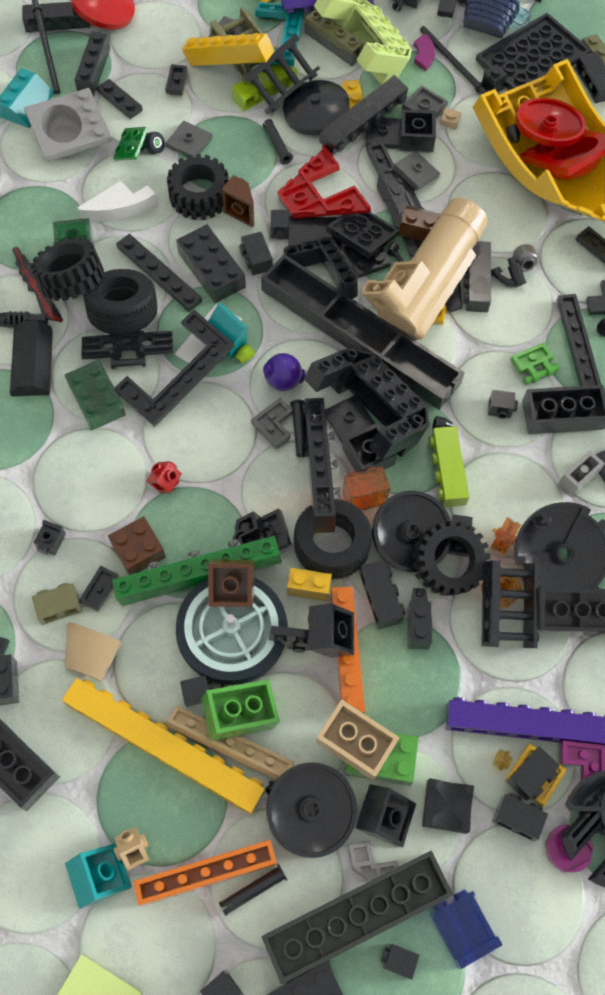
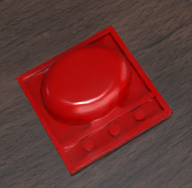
[519,129,605,180]

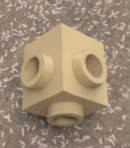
[113,826,149,871]

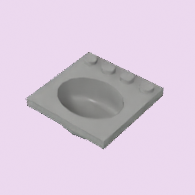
[24,88,112,162]

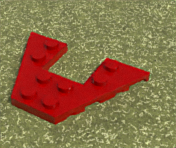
[277,145,371,218]

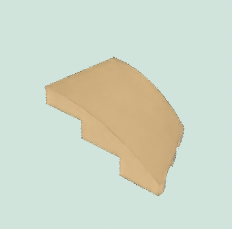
[65,622,122,682]

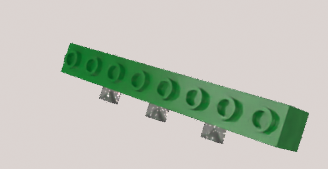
[112,536,282,606]

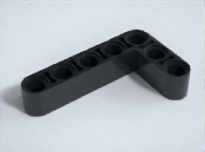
[283,237,358,299]

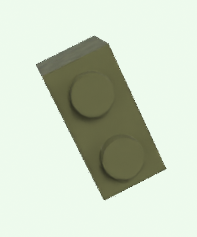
[31,583,83,625]

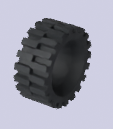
[167,154,229,220]
[31,237,104,301]
[412,521,491,596]

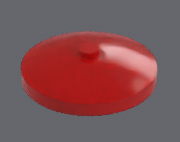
[70,0,135,30]
[515,98,586,147]

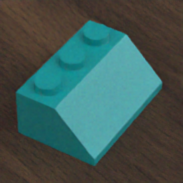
[0,68,54,128]

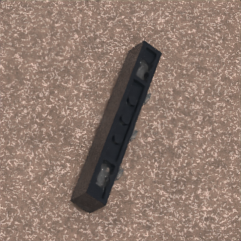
[304,398,341,533]

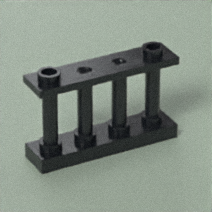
[241,34,320,113]
[481,560,540,649]

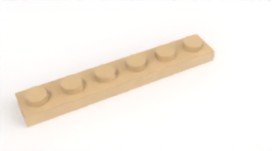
[166,705,294,780]

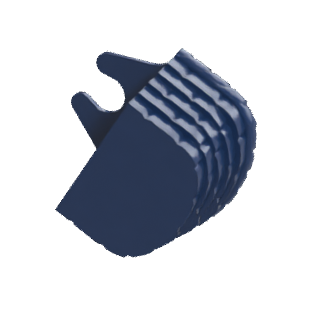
[463,0,520,39]

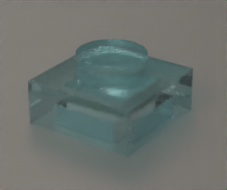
[513,6,532,26]

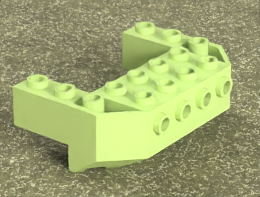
[314,0,412,85]

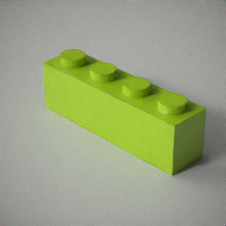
[232,64,297,111]
[429,426,469,507]

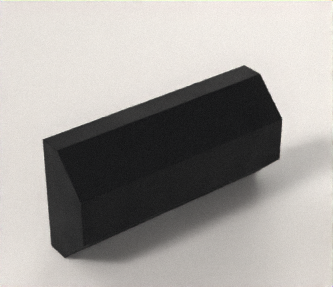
[10,320,53,397]

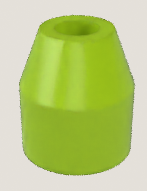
[235,343,256,364]

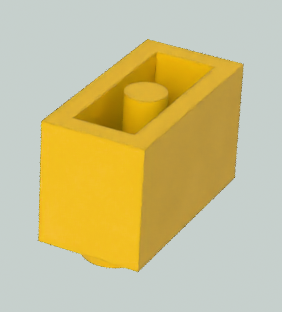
[287,568,332,602]

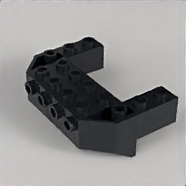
[304,347,429,460]

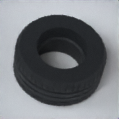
[83,269,158,335]
[294,499,372,580]

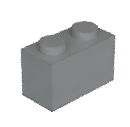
[558,451,605,498]

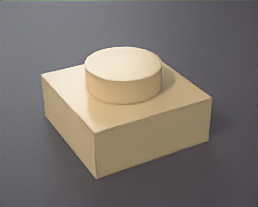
[440,108,461,129]

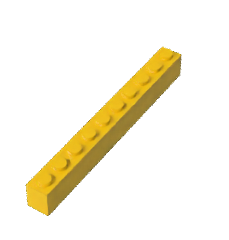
[62,678,265,816]

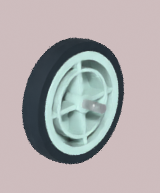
[176,577,288,685]

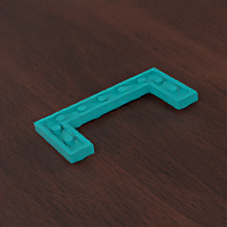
[253,2,304,66]

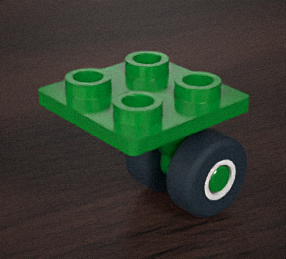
[113,127,165,161]

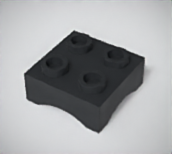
[422,778,474,834]

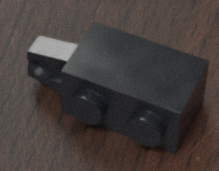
[407,588,432,649]

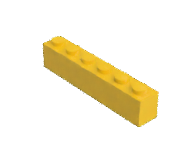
[182,33,274,66]

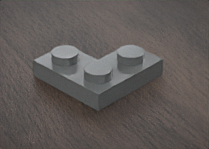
[251,398,293,449]

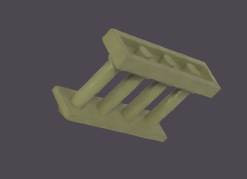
[210,7,277,77]

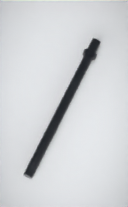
[31,0,61,94]
[420,26,488,94]

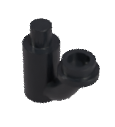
[491,257,527,288]

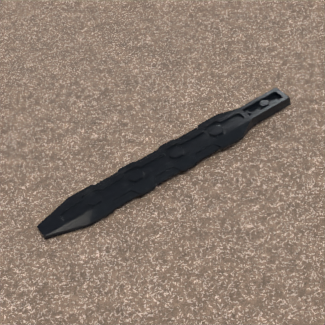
[366,141,462,313]

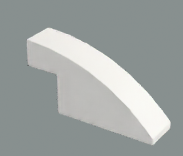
[77,181,158,222]

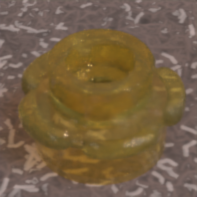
[493,749,512,771]

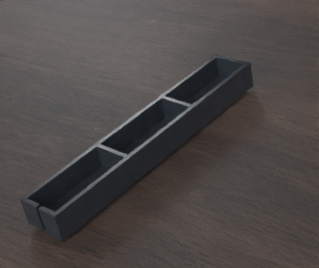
[261,254,464,410]

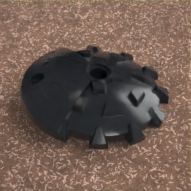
[514,502,605,588]

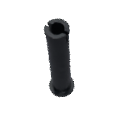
[263,119,293,164]
[290,399,308,458]
[219,863,287,916]

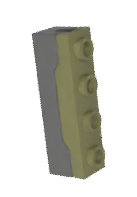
[305,10,364,66]

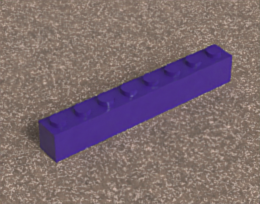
[445,697,605,745]

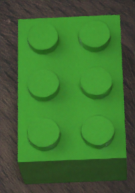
[201,679,280,741]
[345,733,419,786]

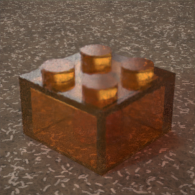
[342,467,390,511]

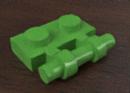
[511,342,559,384]

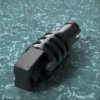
[0,311,48,328]

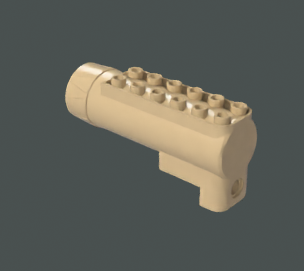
[362,198,488,340]

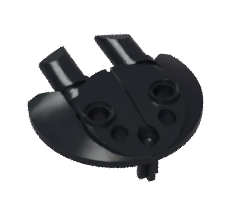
[560,770,605,888]

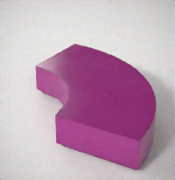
[413,33,435,71]

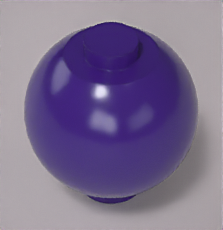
[263,353,306,391]

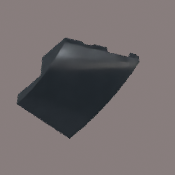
[232,509,292,551]

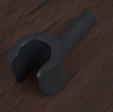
[387,242,405,262]

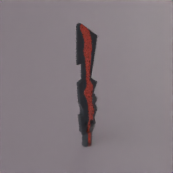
[12,247,63,322]

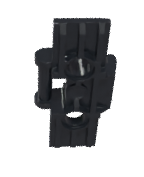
[81,330,173,369]

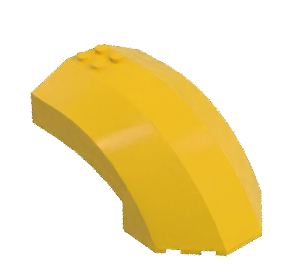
[472,59,605,222]

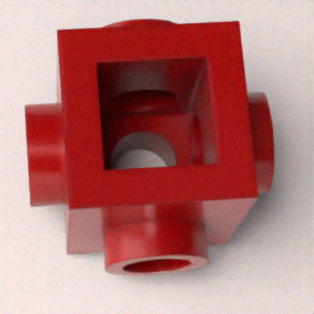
[146,461,182,493]

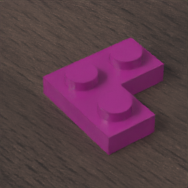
[560,741,605,780]

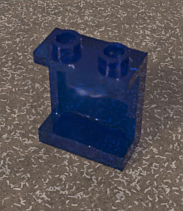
[430,889,502,969]

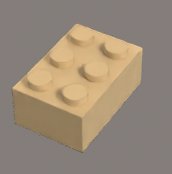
[316,699,400,781]

